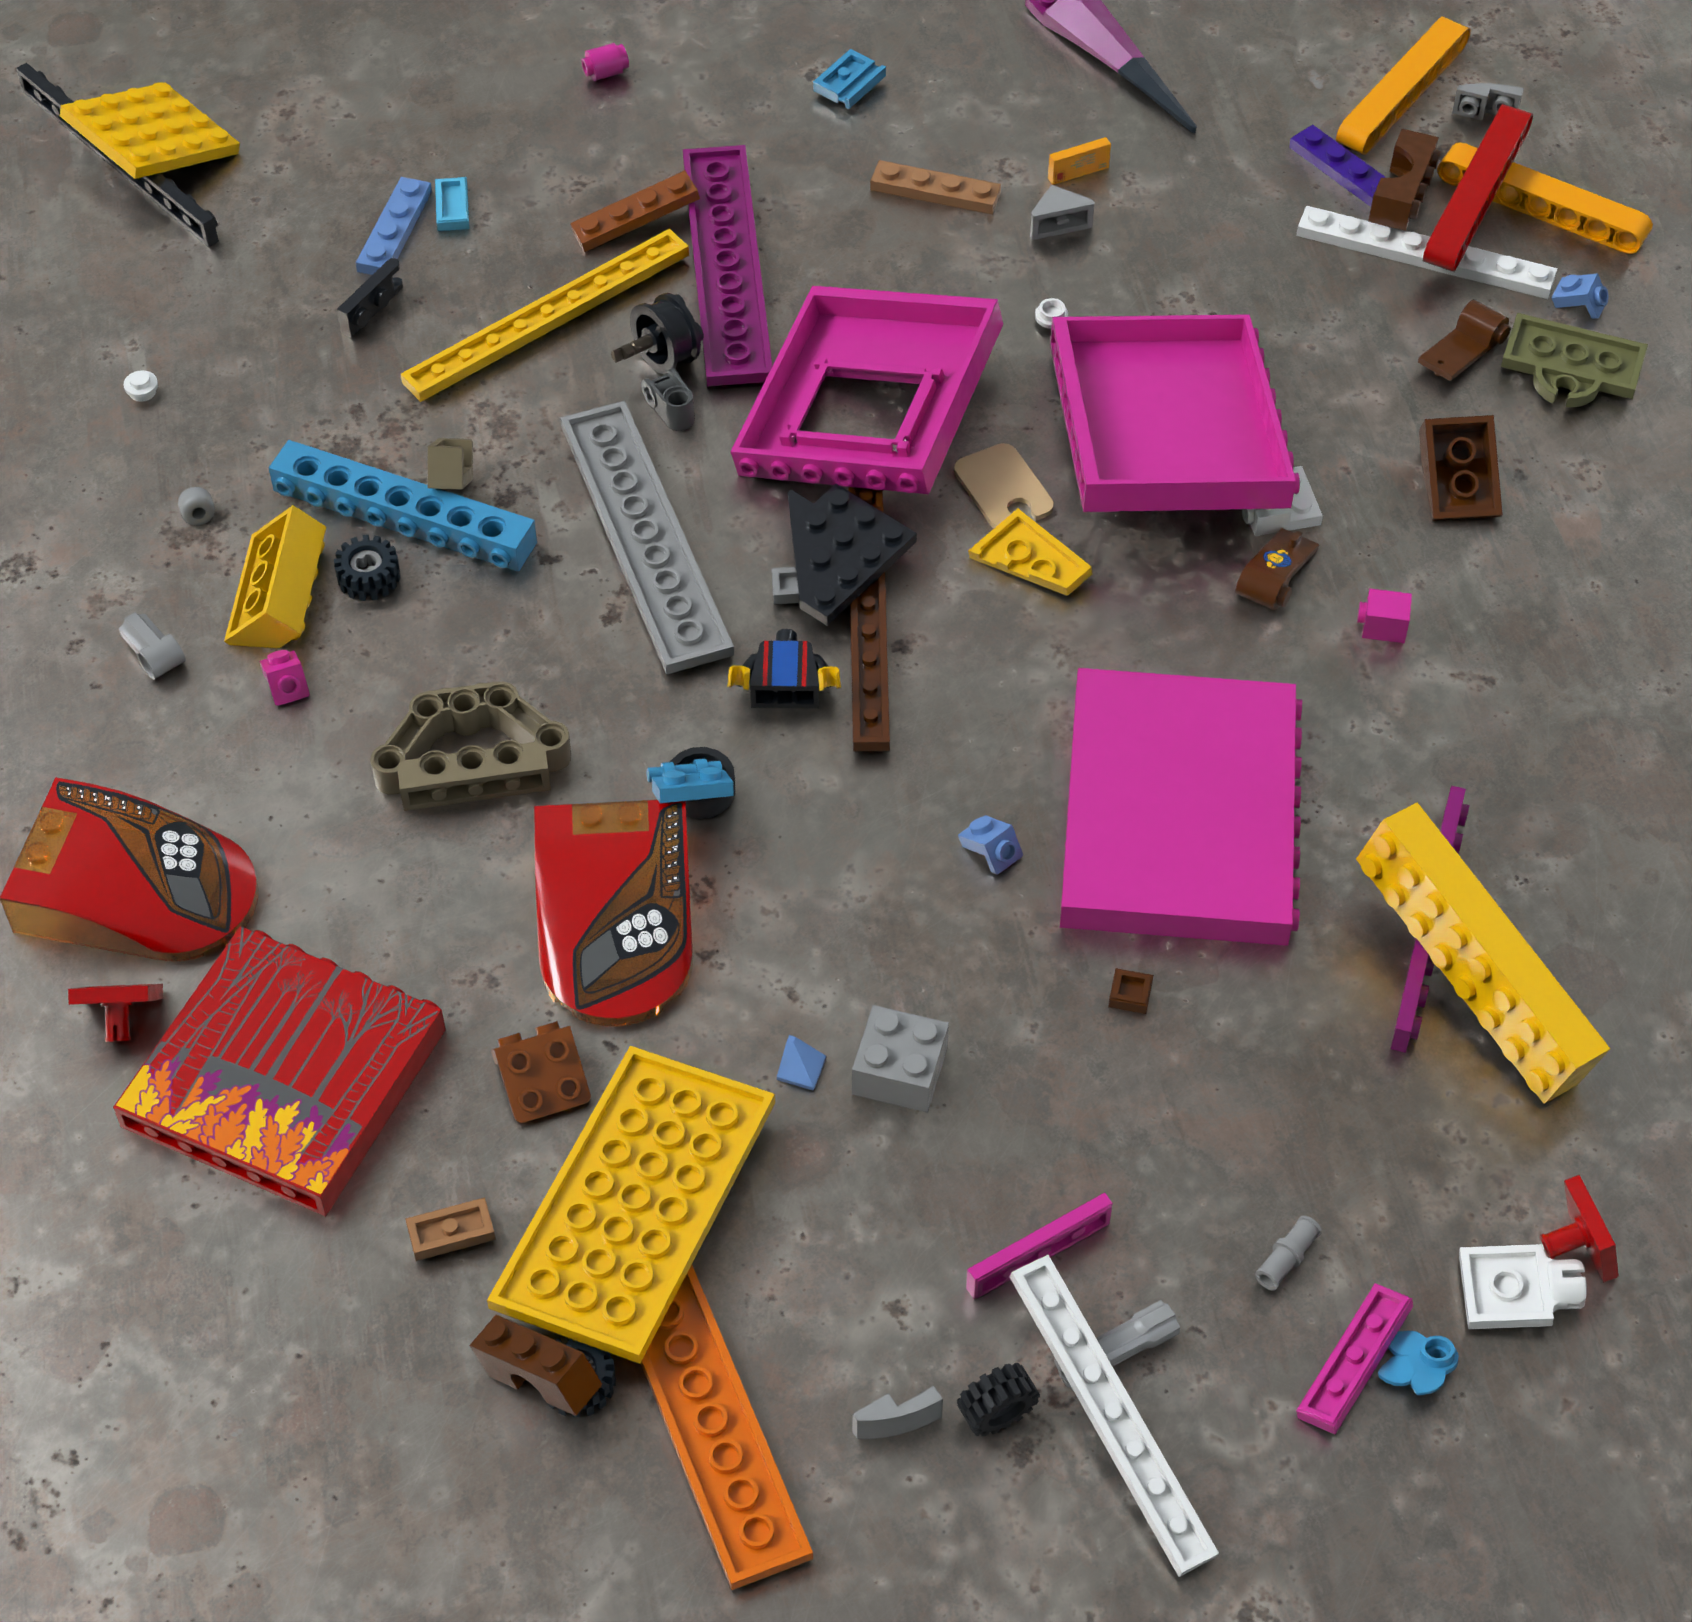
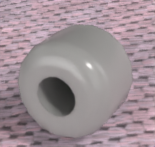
[178,487,215,526]

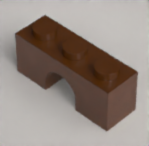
[469,1315,602,1416]

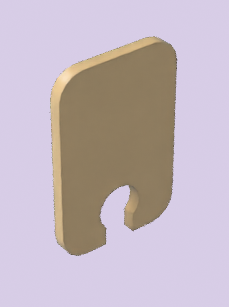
[954,443,1054,529]

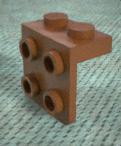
[491,1021,591,1123]

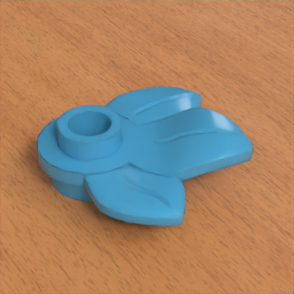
[1378,1331,1459,1395]

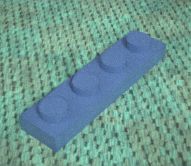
[356,177,432,275]

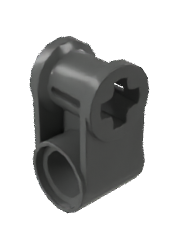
[641,368,695,431]

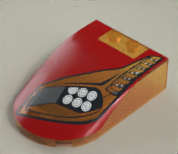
[0,777,259,961]
[534,800,693,1026]

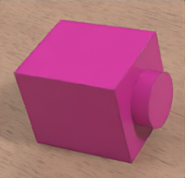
[1357,588,1412,644]

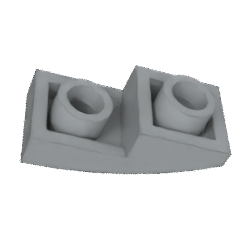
[1452,83,1524,120]

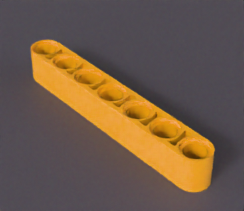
[1336,16,1471,155]
[1437,142,1653,254]

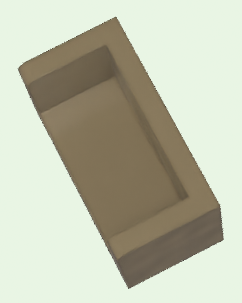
[428,438,473,489]

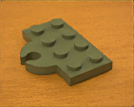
[1501,313,1648,407]

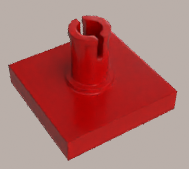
[68,983,163,1042]
[1540,1175,1619,1283]

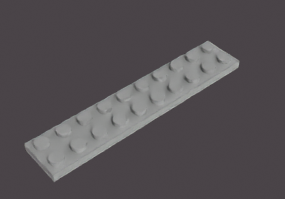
[560,400,734,675]

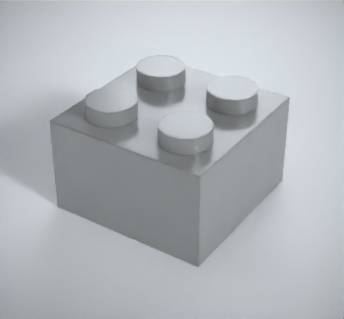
[852,1005,949,1113]

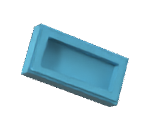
[435,177,470,231]

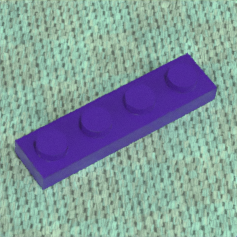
[1289,124,1386,207]

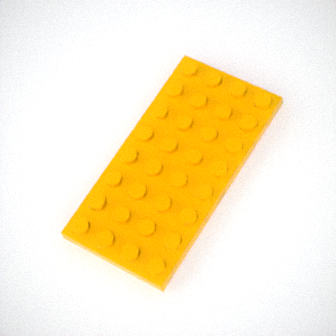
[487,1046,775,1364]

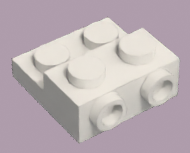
[1242,466,1323,536]

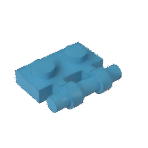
[646,758,734,803]

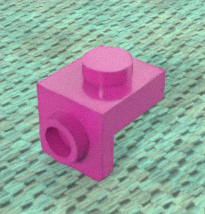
[259,650,310,706]

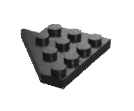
[788,484,917,626]

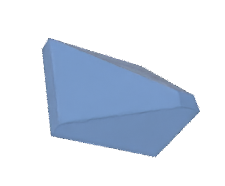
[777,1035,826,1091]

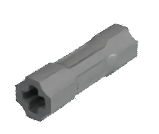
[1054,1300,1180,1391]

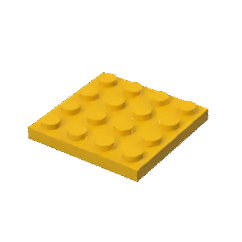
[60,82,240,179]

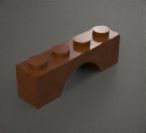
[1368,129,1441,231]

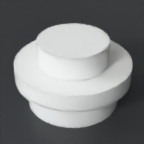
[1035,298,1068,329]
[124,370,158,402]

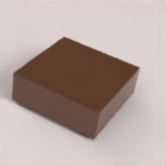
[1108,968,1154,1014]

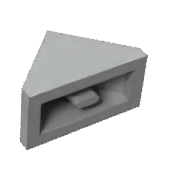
[1030,185,1094,240]

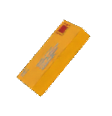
[1048,137,1111,185]

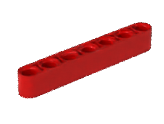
[1423,104,1533,272]

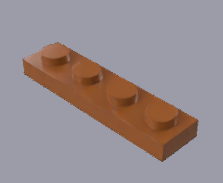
[570,170,700,252]

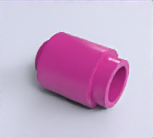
[581,43,629,81]

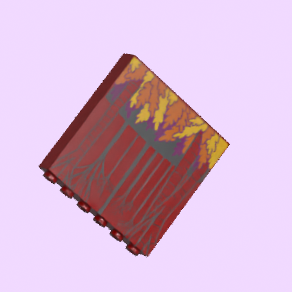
[113,926,446,1217]

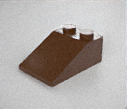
[1419,415,1503,521]

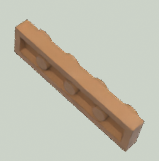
[870,160,1001,215]

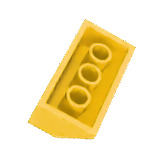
[224,505,326,648]

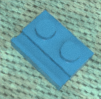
[813,49,886,109]

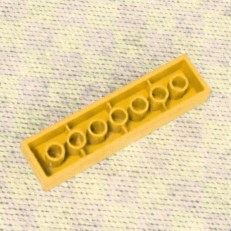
[1356,802,1610,1104]

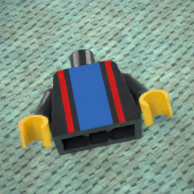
[727,629,841,709]

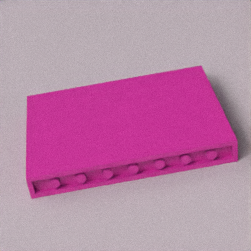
[1050,314,1300,512]
[1060,668,1302,946]

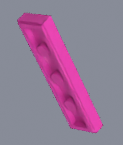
[966,1192,1113,1299]
[1296,1283,1413,1435]

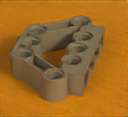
[370,682,571,811]

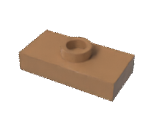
[405,1197,496,1261]

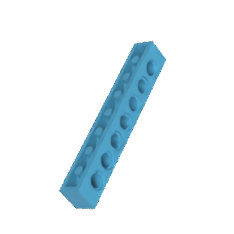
[268,440,537,572]

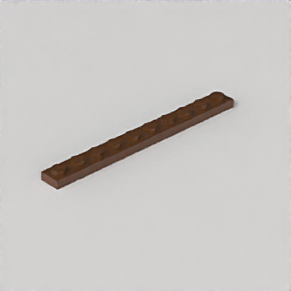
[848,487,890,751]

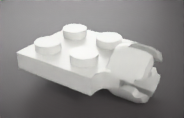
[1459,1244,1587,1329]

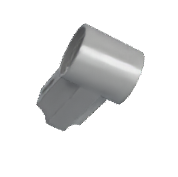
[119,612,186,679]

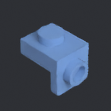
[1552,273,1608,319]
[958,815,1023,874]

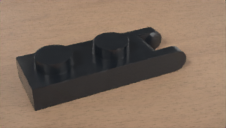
[337,258,403,338]

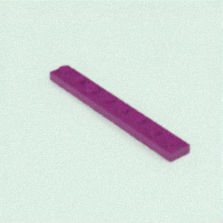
[1390,785,1470,1053]

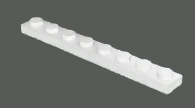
[1296,206,1558,299]
[1010,1255,1219,1577]

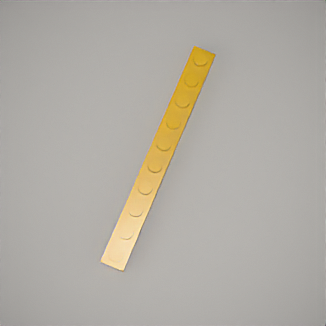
[401,228,689,402]

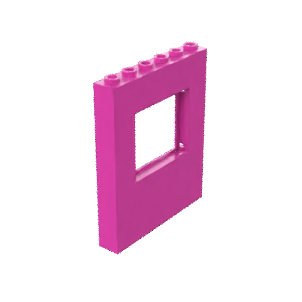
[730,286,1003,495]

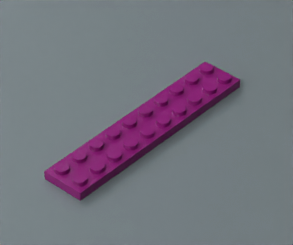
[682,145,772,386]

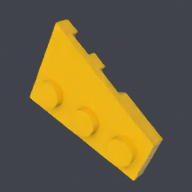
[968,508,1092,596]

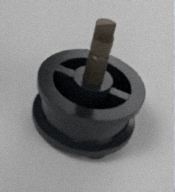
[611,293,704,374]

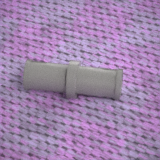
[1255,1216,1321,1290]

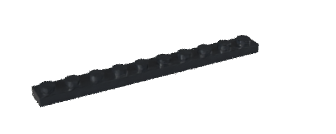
[16,63,219,248]

